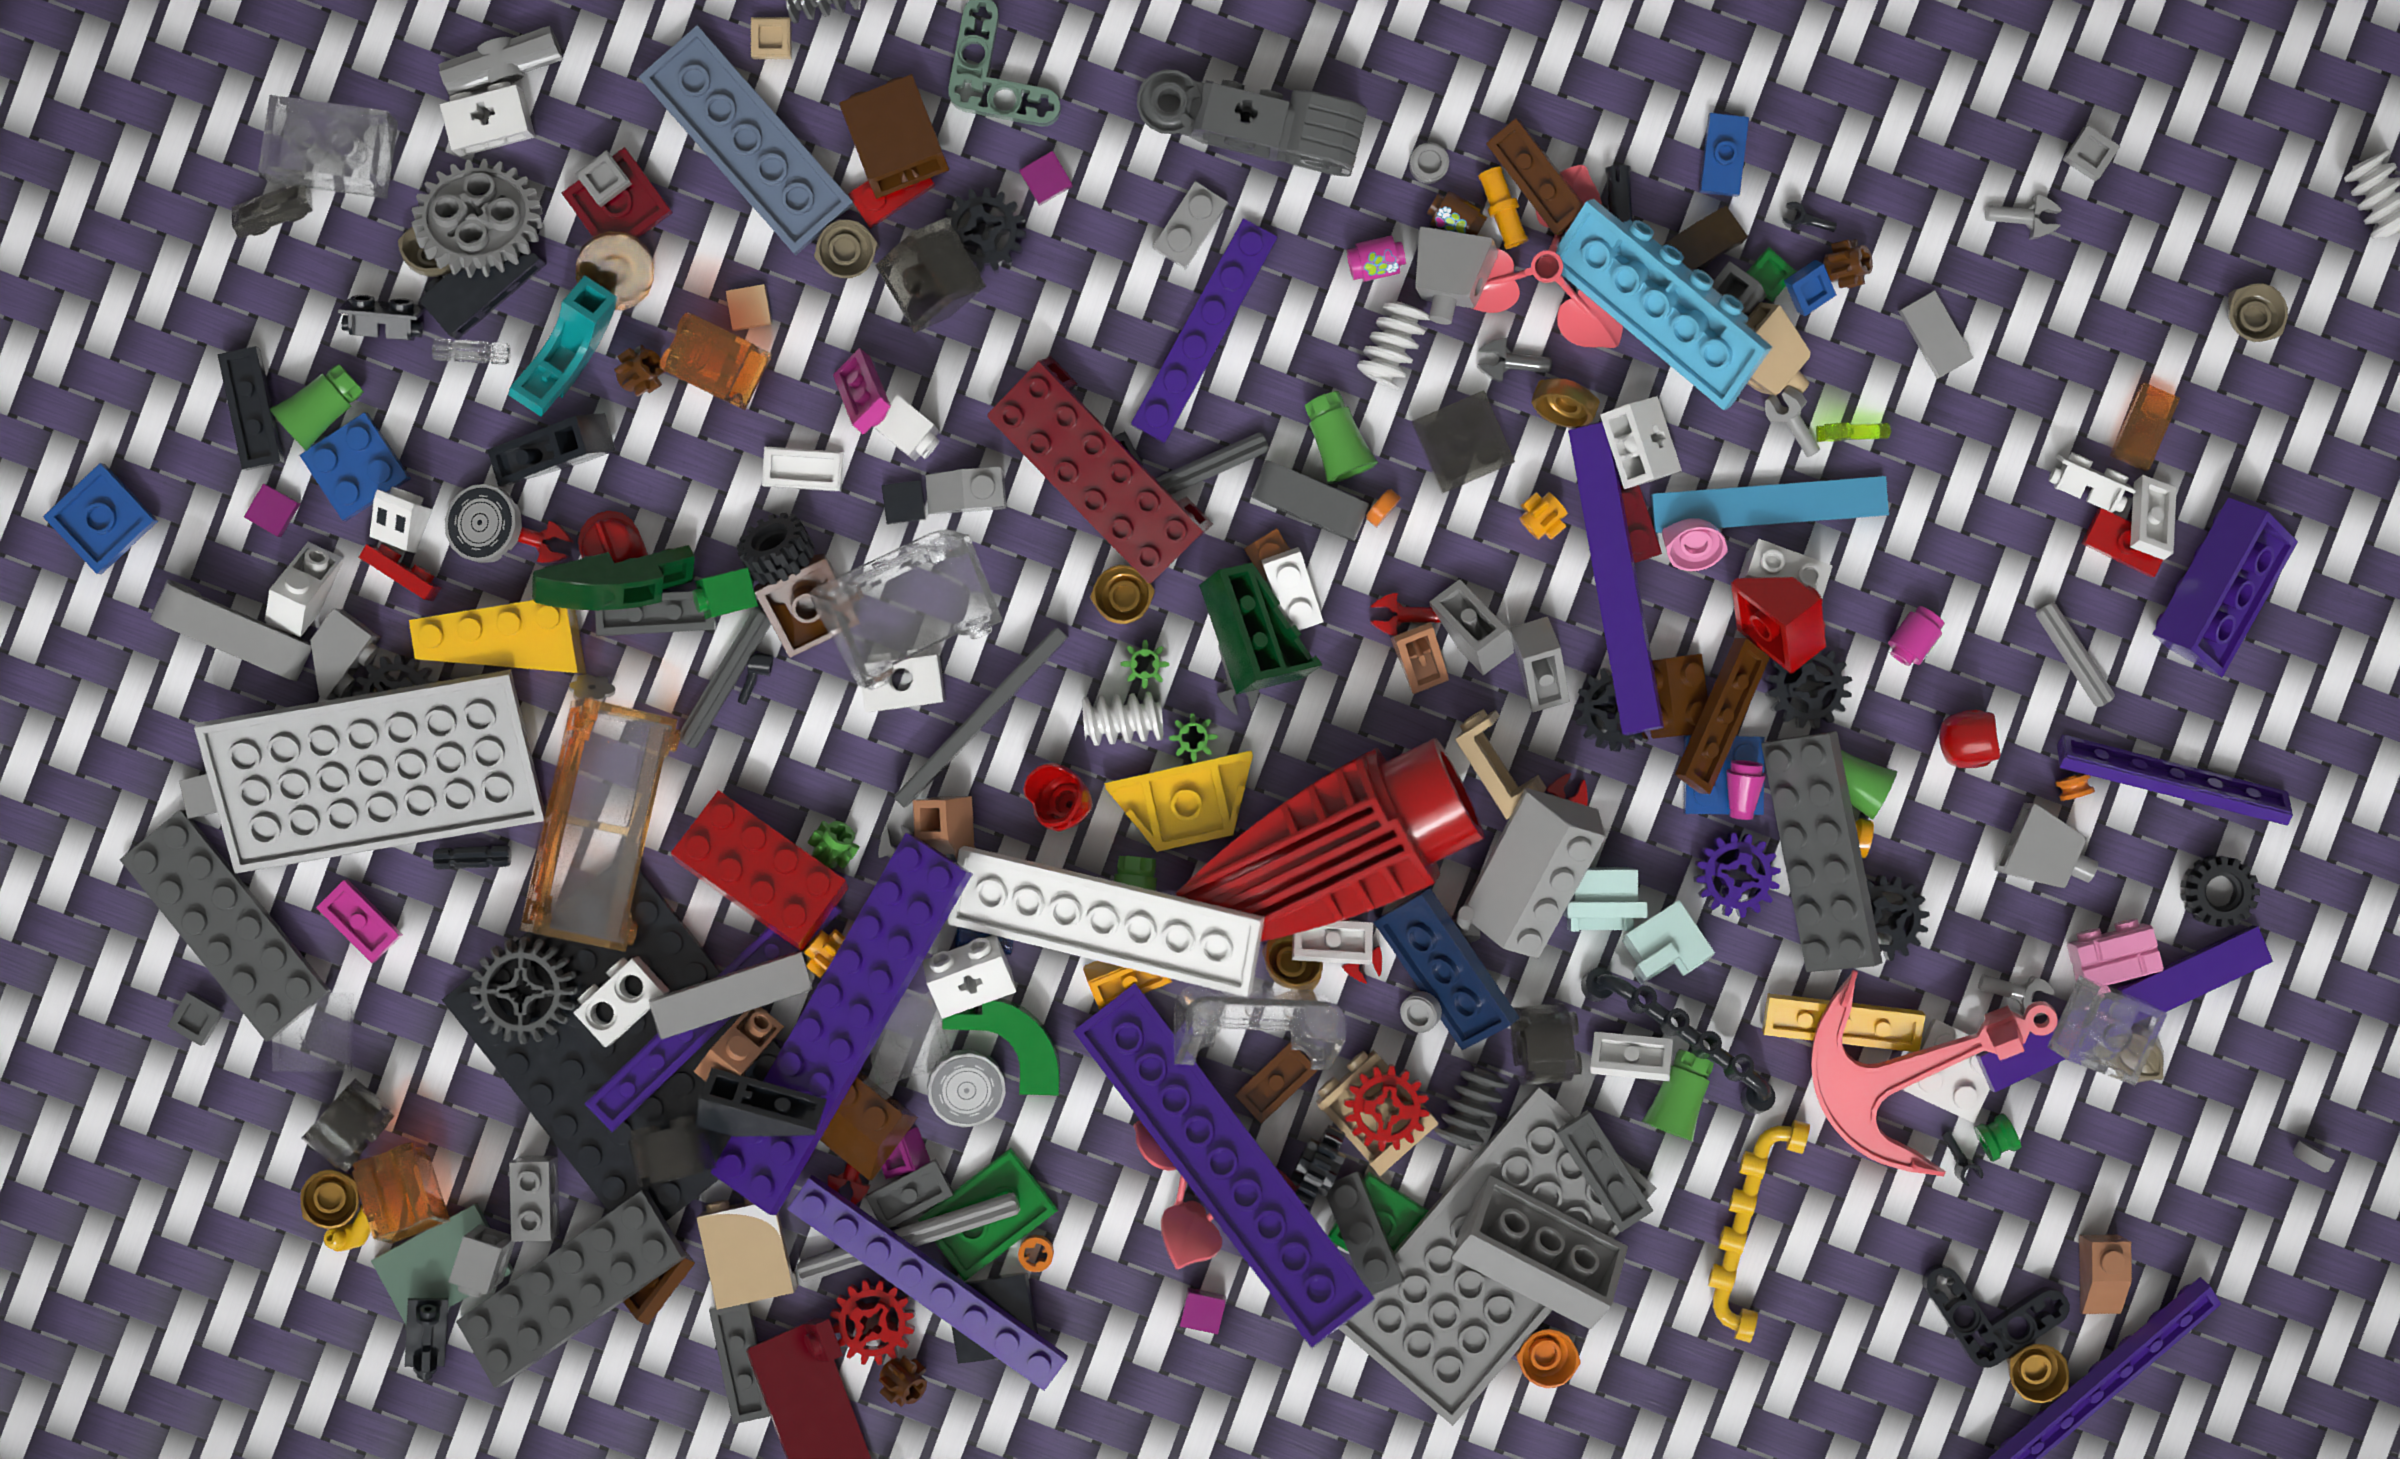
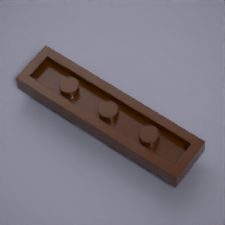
[1674,638,1770,794]

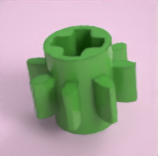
[1121,640,1170,689]
[1169,713,1218,762]
[807,821,860,869]

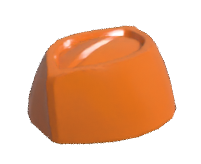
[1514,1329,1581,1388]

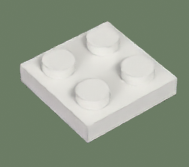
[1902,1018,1990,1123]

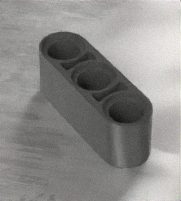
[1251,460,1370,541]

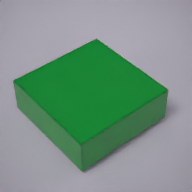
[1746,247,1797,304]

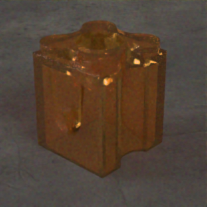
[660,312,773,410]
[352,1142,450,1244]

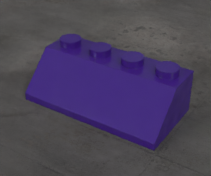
[2152,497,2298,678]

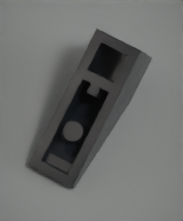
[418,253,547,340]
[487,413,616,487]
[696,1067,827,1137]

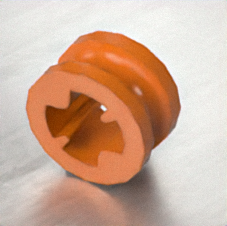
[2055,774,2095,801]
[1018,1234,1054,1272]

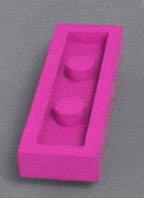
[833,348,891,435]

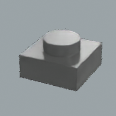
[167,991,225,1046]

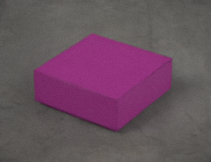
[1019,151,1073,206]
[244,483,300,537]

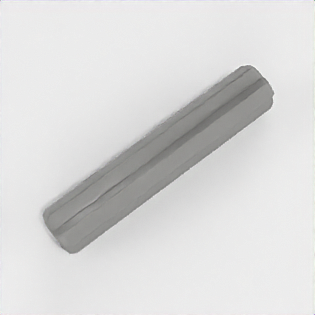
[2036,602,2115,707]

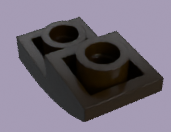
[1662,206,1748,271]

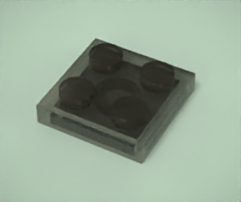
[1411,390,1515,494]

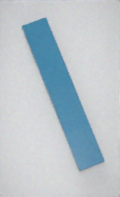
[1651,476,1889,533]

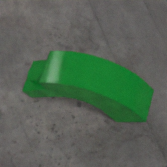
[942,998,1061,1096]

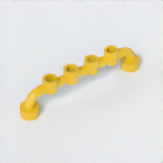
[1708,1120,1810,1343]

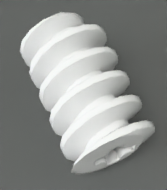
[2344,150,2400,239]
[1357,302,1429,389]
[1082,692,1164,746]

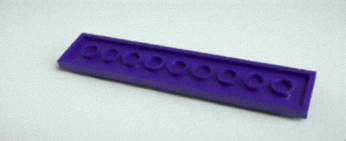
[711,833,973,1215]
[1073,983,1376,1348]

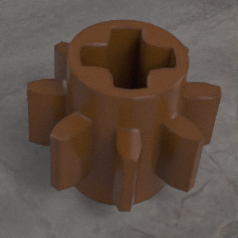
[1823,239,1873,289]
[614,345,665,397]
[879,1355,927,1407]

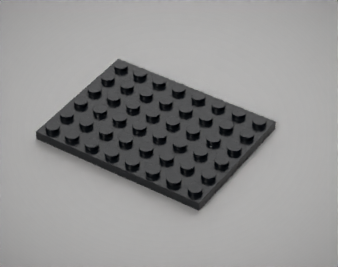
[442,854,782,1221]

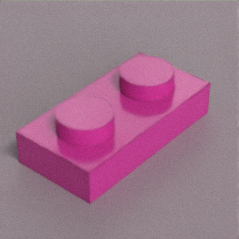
[316,879,403,963]

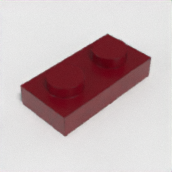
[1621,485,1662,563]

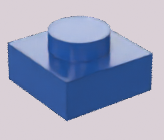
[1784,259,1836,316]

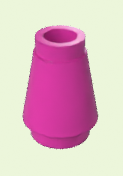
[1726,760,1766,820]

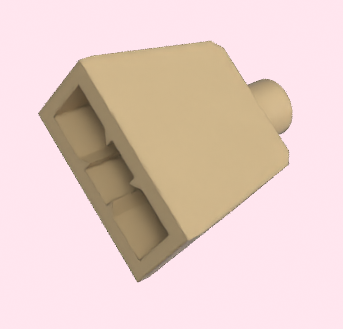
[1746,302,1810,396]

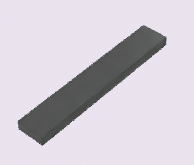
[894,628,1069,808]

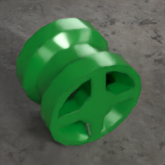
[1974,1113,2022,1162]

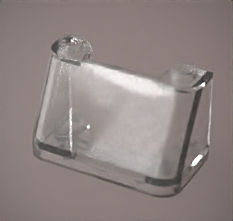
[809,530,1003,690]
[1174,985,1346,1070]

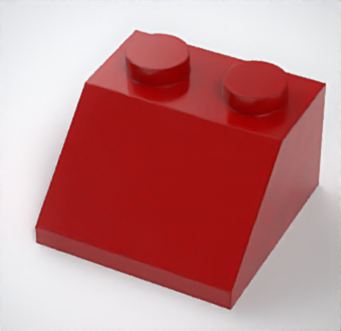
[1731,577,1826,674]

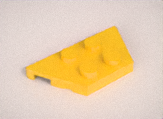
[1104,750,1253,852]

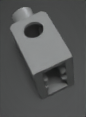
[1416,227,1499,325]
[1995,803,2098,888]

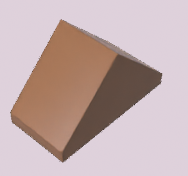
[1390,622,1449,694]

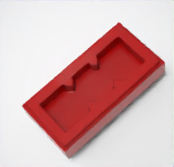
[2081,508,2163,578]

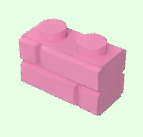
[2067,919,2164,991]

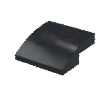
[951,1272,1038,1364]

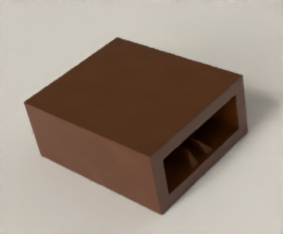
[839,74,949,199]

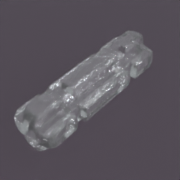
[432,338,511,365]

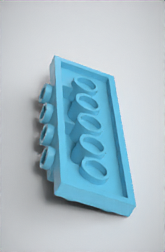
[1556,198,1773,410]

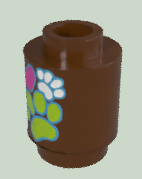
[1427,190,1488,235]

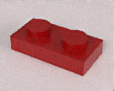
[848,178,935,229]
[358,543,442,601]

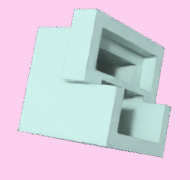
[1563,867,1647,932]
[1622,900,1715,985]

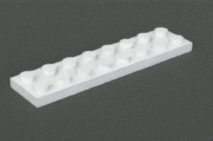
[948,846,1265,997]

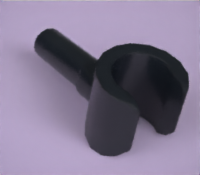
[1782,202,1837,232]
[737,653,774,705]
[1941,1131,1983,1186]

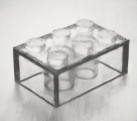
[258,95,398,199]

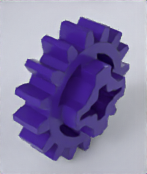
[1693,832,1781,918]

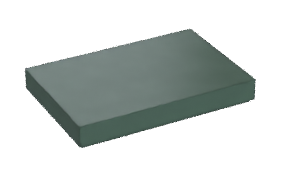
[371,1203,514,1325]

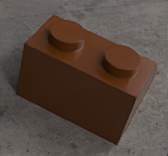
[820,1071,918,1181]

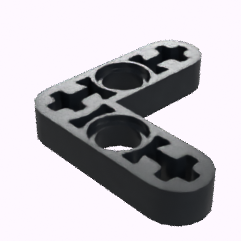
[1923,1264,2070,1368]

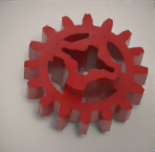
[1343,1064,1430,1151]
[830,1278,916,1365]

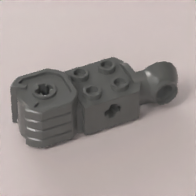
[1137,70,1368,177]

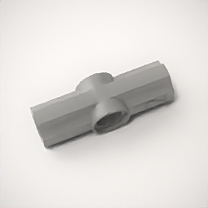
[438,26,563,96]

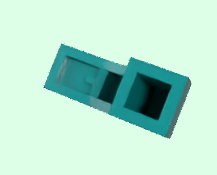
[508,275,618,417]

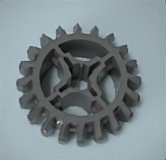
[470,936,579,1044]

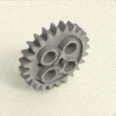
[412,159,543,278]

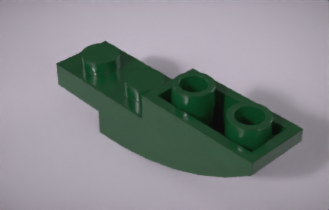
[532,545,695,611]

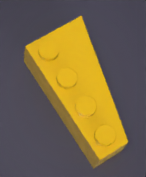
[409,600,586,674]

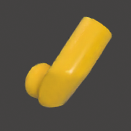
[324,1205,380,1252]

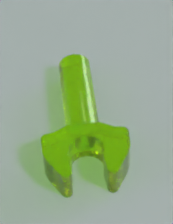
[1816,423,1891,442]

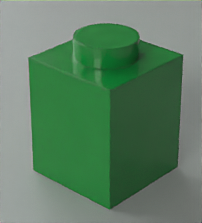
[692,568,758,619]

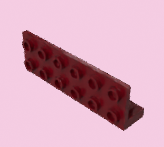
[987,356,1213,583]
[746,1318,871,1459]

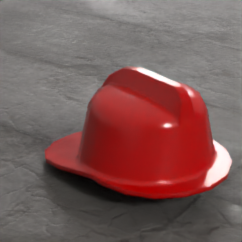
[578,511,648,563]

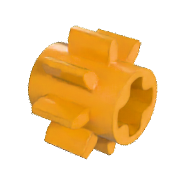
[1519,492,1568,540]
[803,929,846,978]

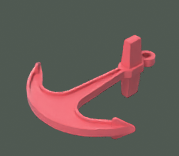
[1811,970,2058,1177]

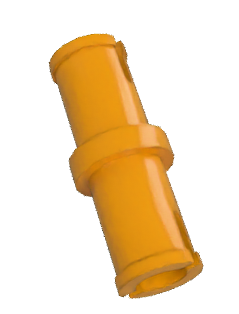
[1478,166,1529,249]

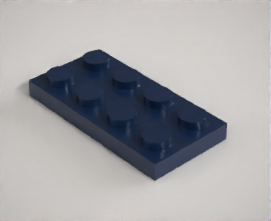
[1373,888,1520,1050]

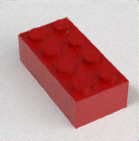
[671,790,849,951]

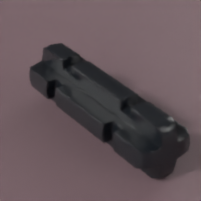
[432,845,512,870]

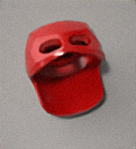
[1939,710,2000,768]
[1023,763,1093,832]

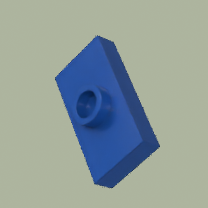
[1699,113,1749,197]

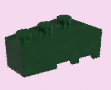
[1199,563,1323,695]

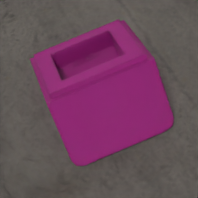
[882,1127,930,1179]
[1180,1287,1226,1334]

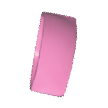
[1662,518,1728,571]

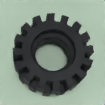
[737,513,815,585]
[2180,856,2260,927]

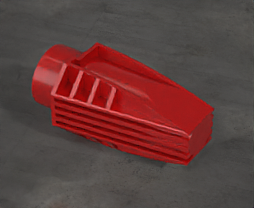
[1176,738,1485,942]

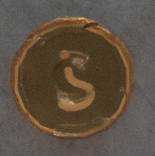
[576,232,654,310]

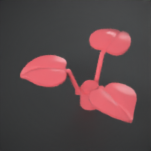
[1472,165,1623,348]
[1133,1120,1296,1270]

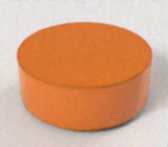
[1366,489,1401,528]

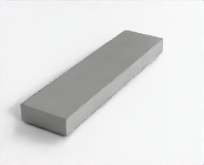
[648,951,812,1040]

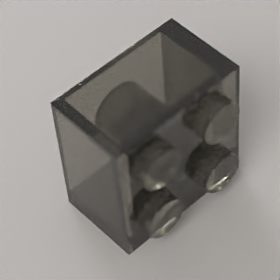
[875,218,986,333]

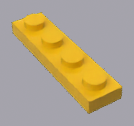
[1762,993,1926,1052]

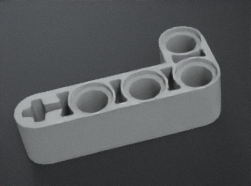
[150,579,312,681]

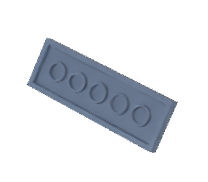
[639,26,854,256]

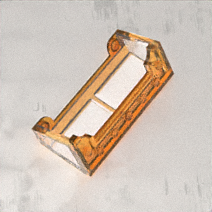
[519,698,681,952]

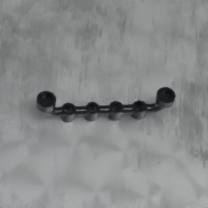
[1581,968,1776,1114]

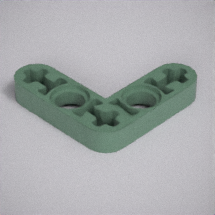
[949,0,1061,127]

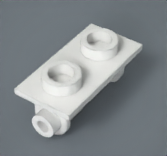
[2048,452,2136,513]

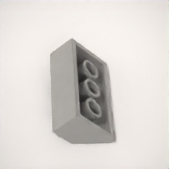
[1463,788,1606,959]
[1451,1175,1628,1330]

